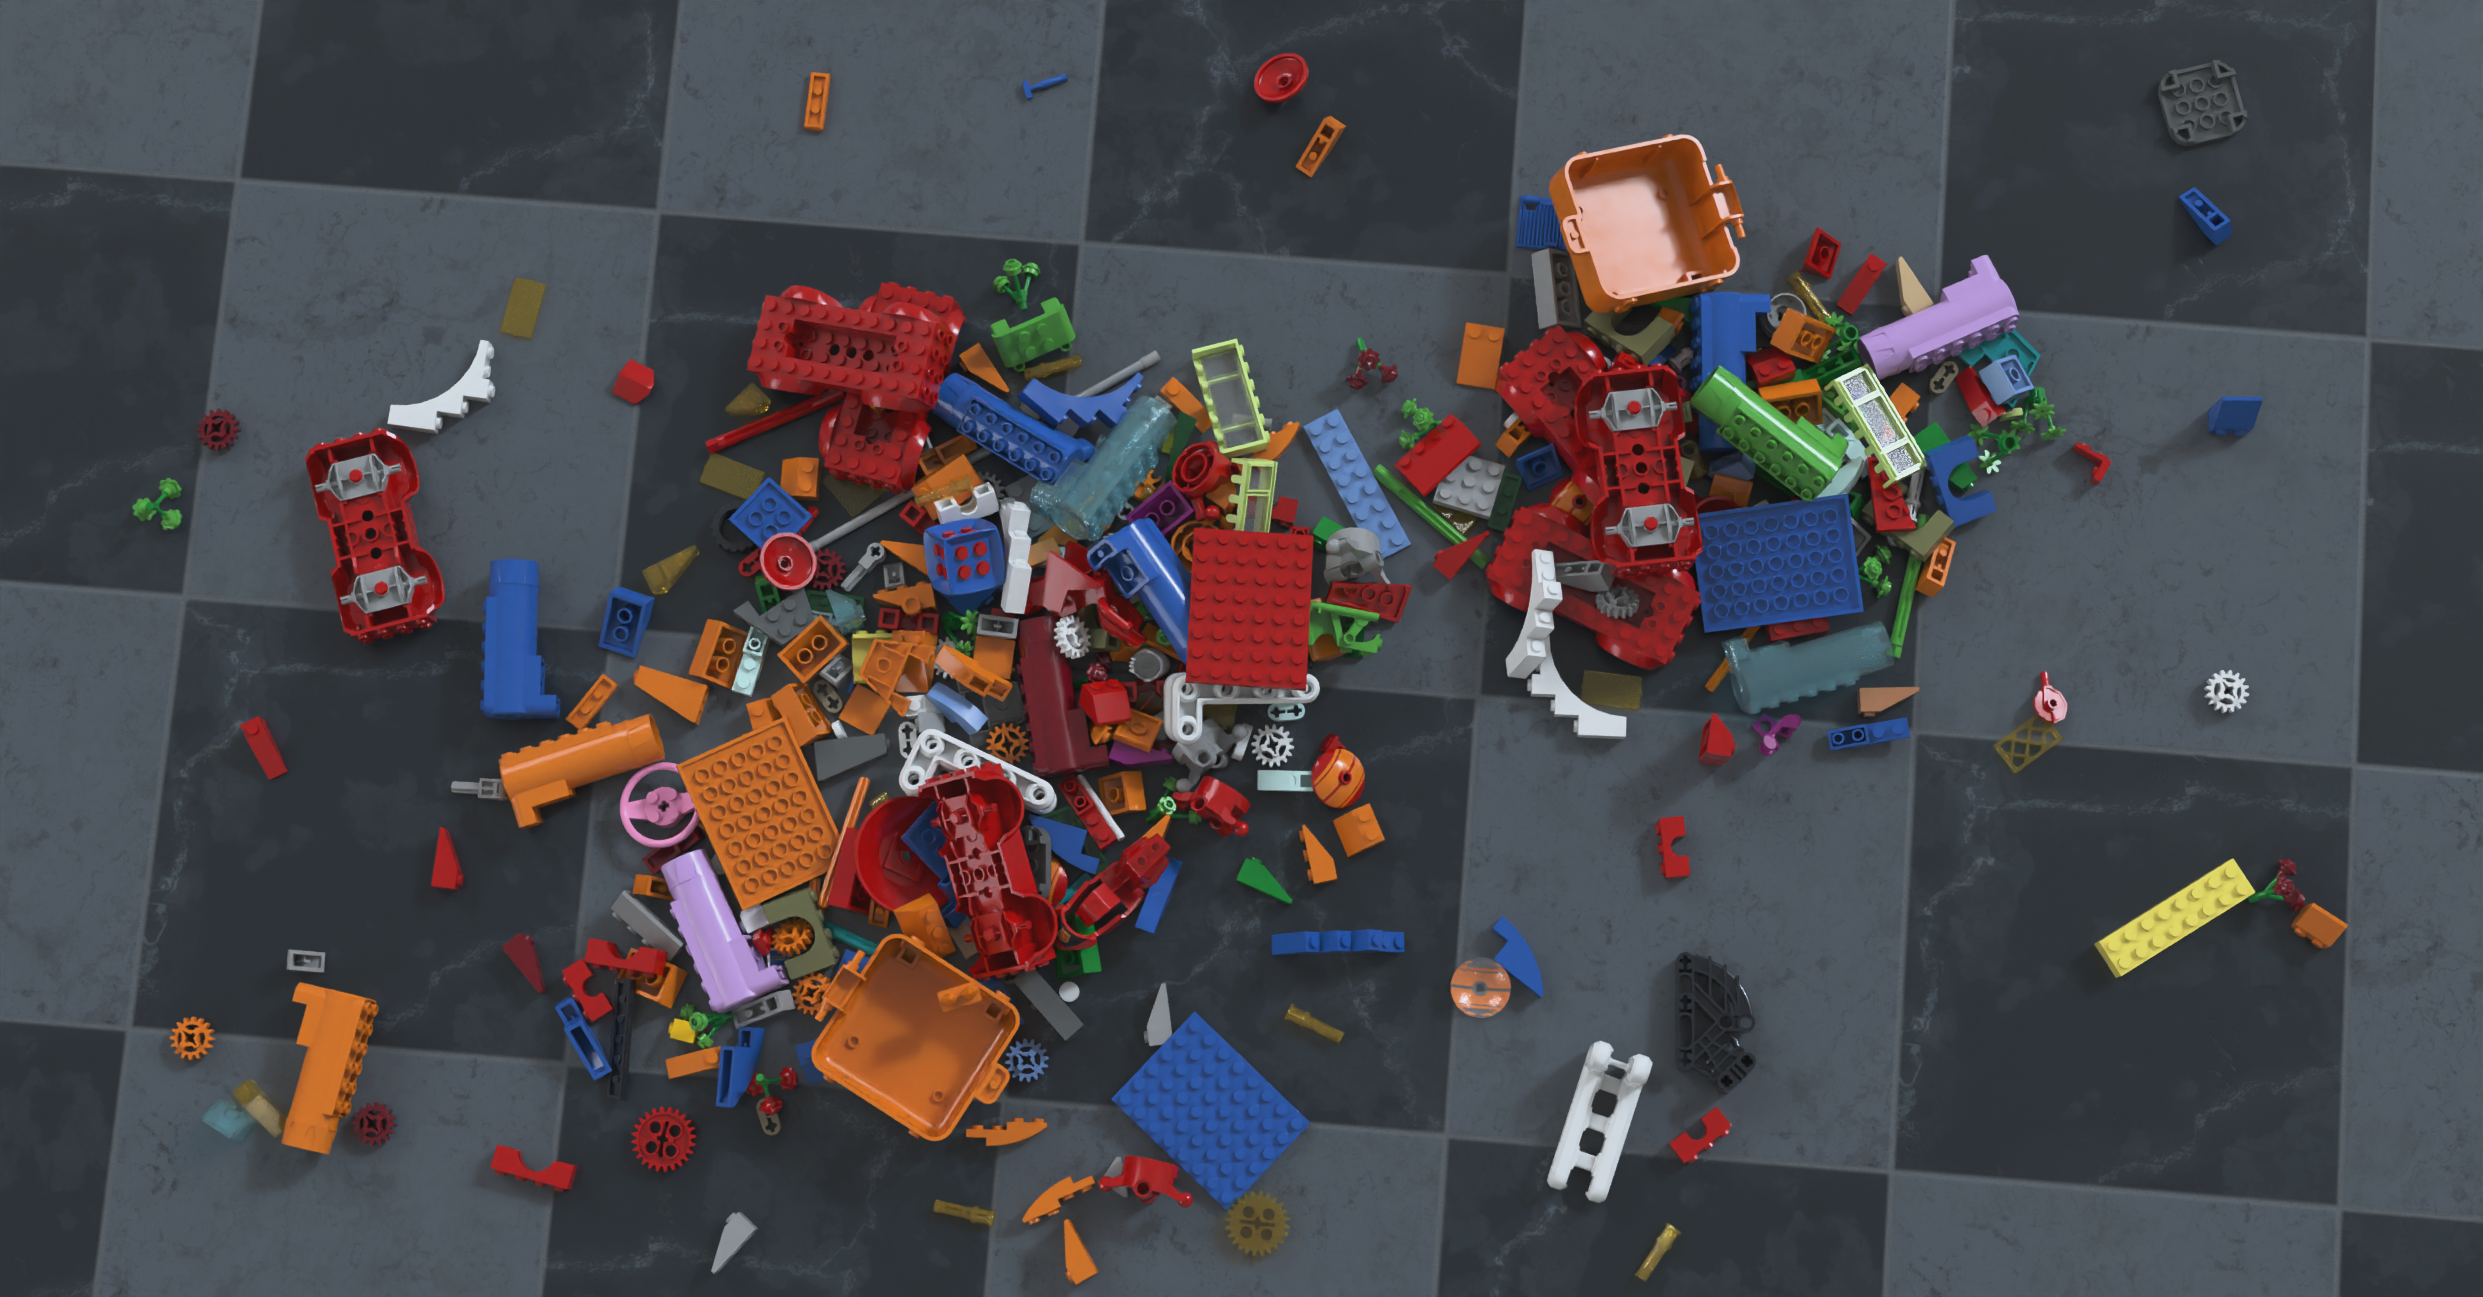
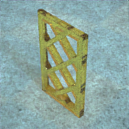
[1994,715,2063,774]

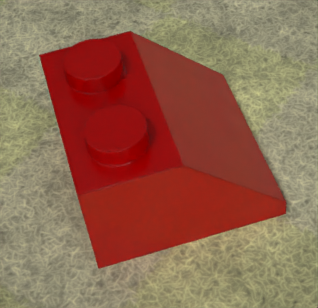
[1746,346,1796,392]
[1078,679,1132,726]

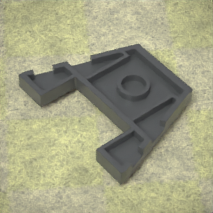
[733,587,814,647]
[956,680,1026,749]

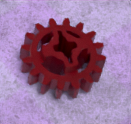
[196,408,241,451]
[809,548,847,592]
[352,1102,397,1146]

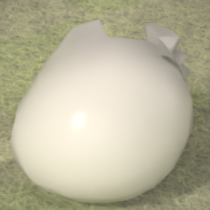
[1129,647,1171,682]

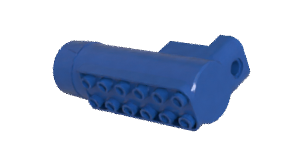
[1689,292,1771,452]
[931,373,1095,488]
[1087,518,1191,666]
[480,559,560,720]

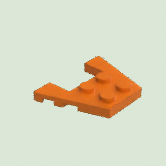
[858,639,936,717]

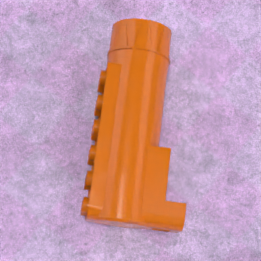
[498,713,665,829]
[281,982,379,1154]

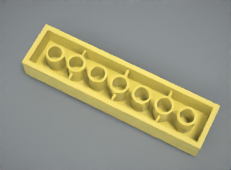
[2094,859,2255,978]

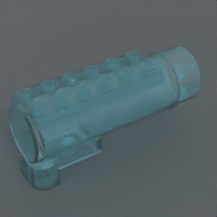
[1030,395,1177,542]
[1722,621,1894,715]

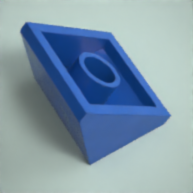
[1515,443,1564,491]

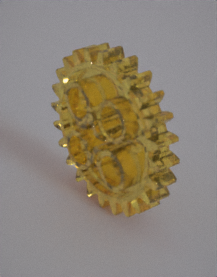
[1225,1190,1290,1256]

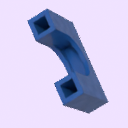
[1924,435,1997,527]
[938,544,1005,617]

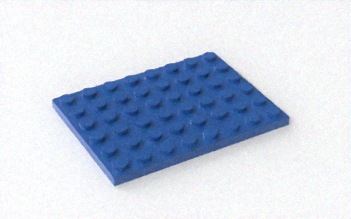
[1695,493,1864,633]
[1111,1011,1310,1211]

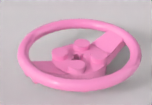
[620,762,700,848]

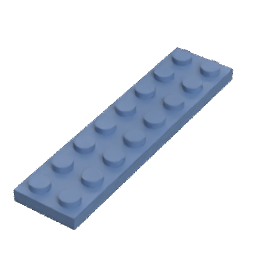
[1303,409,1411,559]

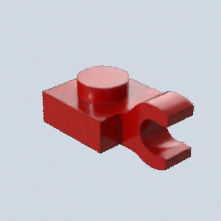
[752,926,774,956]

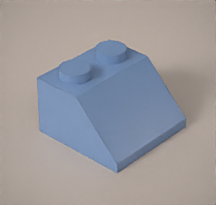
[1979,355,2034,406]

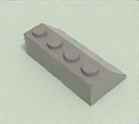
[1531,248,1582,330]
[611,890,687,962]

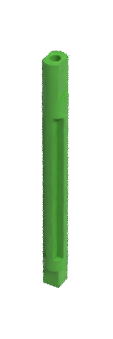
[1373,464,1491,569]
[1886,514,1931,659]

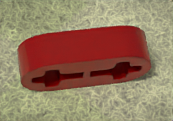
[738,548,761,578]

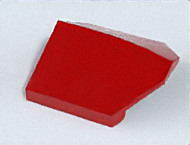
[612,359,654,405]

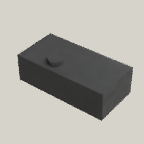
[1013,969,1086,1043]

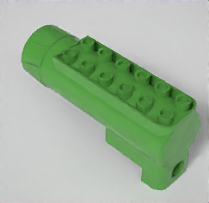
[1689,365,1849,501]

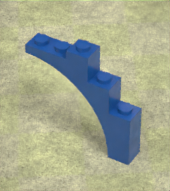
[1017,372,1144,429]
[1272,929,1405,956]

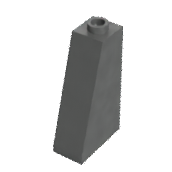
[814,733,891,783]

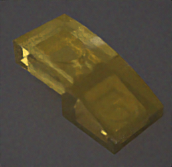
[1434,505,1478,537]

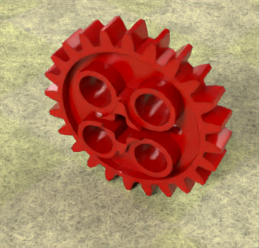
[631,1107,697,1172]

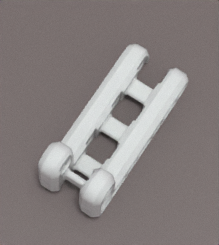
[1164,672,1320,744]
[899,729,1057,815]
[1547,1041,1652,1203]

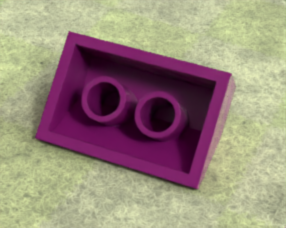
[1125,480,1196,539]

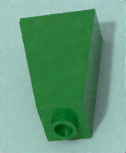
[1901,421,1978,493]

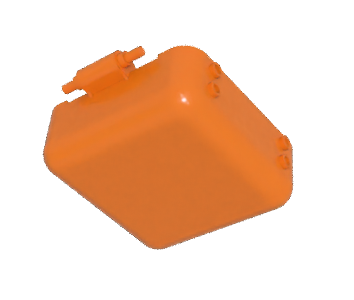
[1549,134,1746,314]
[811,934,1020,1141]

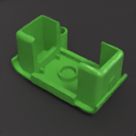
[990,297,1076,372]

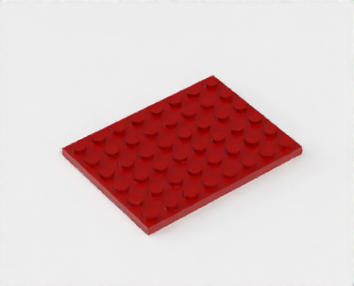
[1185,528,1314,691]

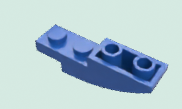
[1827,717,1910,751]

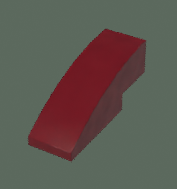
[642,823,706,875]

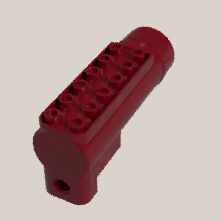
[1017,615,1109,779]

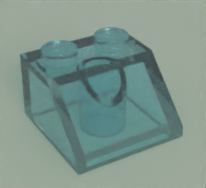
[826,589,866,635]
[200,1098,257,1142]

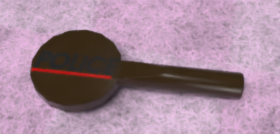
[1136,691,1163,716]

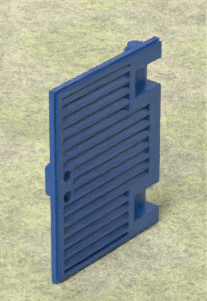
[1516,195,1568,252]

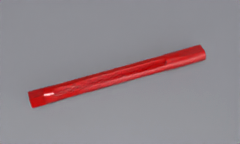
[705,390,845,454]

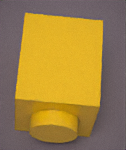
[668,1018,699,1044]

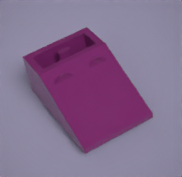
[1108,740,1174,769]

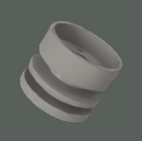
[1759,293,1807,338]

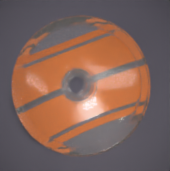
[1451,957,1511,1018]

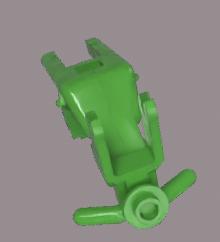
[1308,601,1382,657]

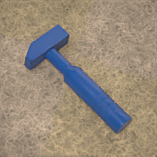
[1023,73,1068,100]

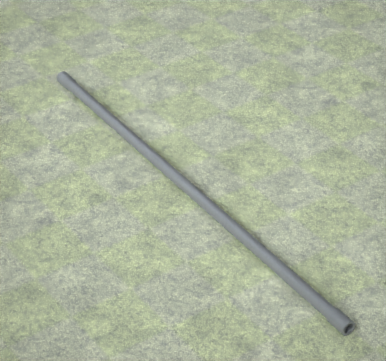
[809,350,1161,553]

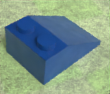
[2208,397,2263,436]
[598,586,655,658]

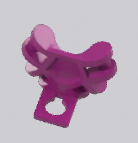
[1752,713,1802,757]

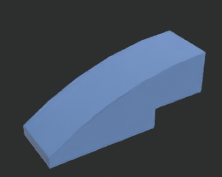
[925,682,988,735]

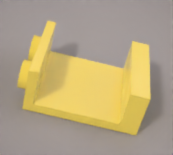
[851,630,892,684]

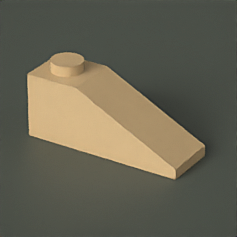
[1895,256,1934,317]

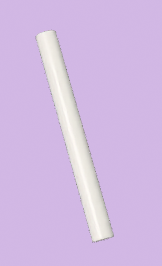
[1076,774,1125,841]

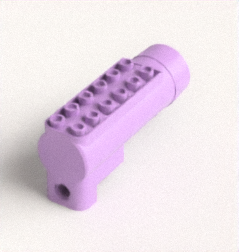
[1856,255,2020,381]
[661,849,789,1013]

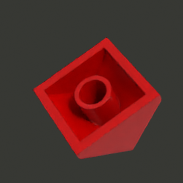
[1801,228,1842,279]

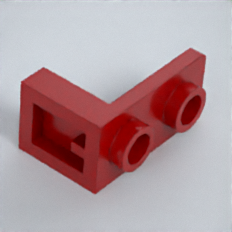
[2072,443,2112,486]

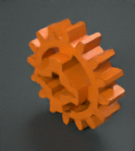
[986,723,1029,765]
[772,916,815,957]
[792,972,831,1016]
[170,1017,216,1060]

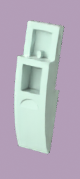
[1814,407,1871,479]
[1802,456,1864,500]
[732,626,770,697]
[1257,770,1314,792]

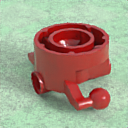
[1172,440,1240,522]
[1172,776,1251,837]
[1098,1156,1193,1208]

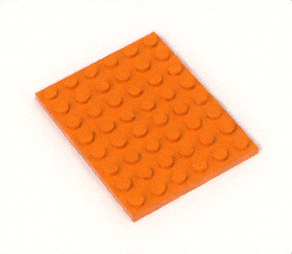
[676,716,840,911]

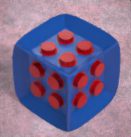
[923,518,1005,596]

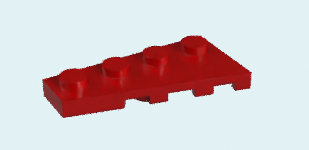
[1866,457,1916,533]
[1325,581,1412,623]

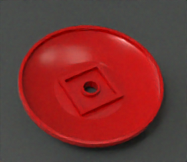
[853,796,949,913]

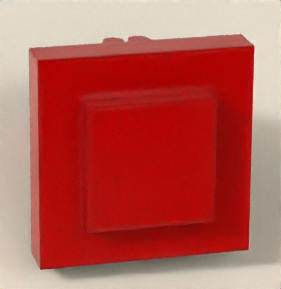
[1318,733,1346,752]

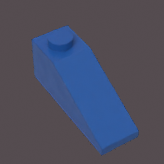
[2179,187,2232,245]

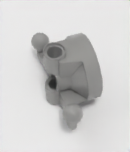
[1324,527,1391,585]
[1171,718,1248,793]

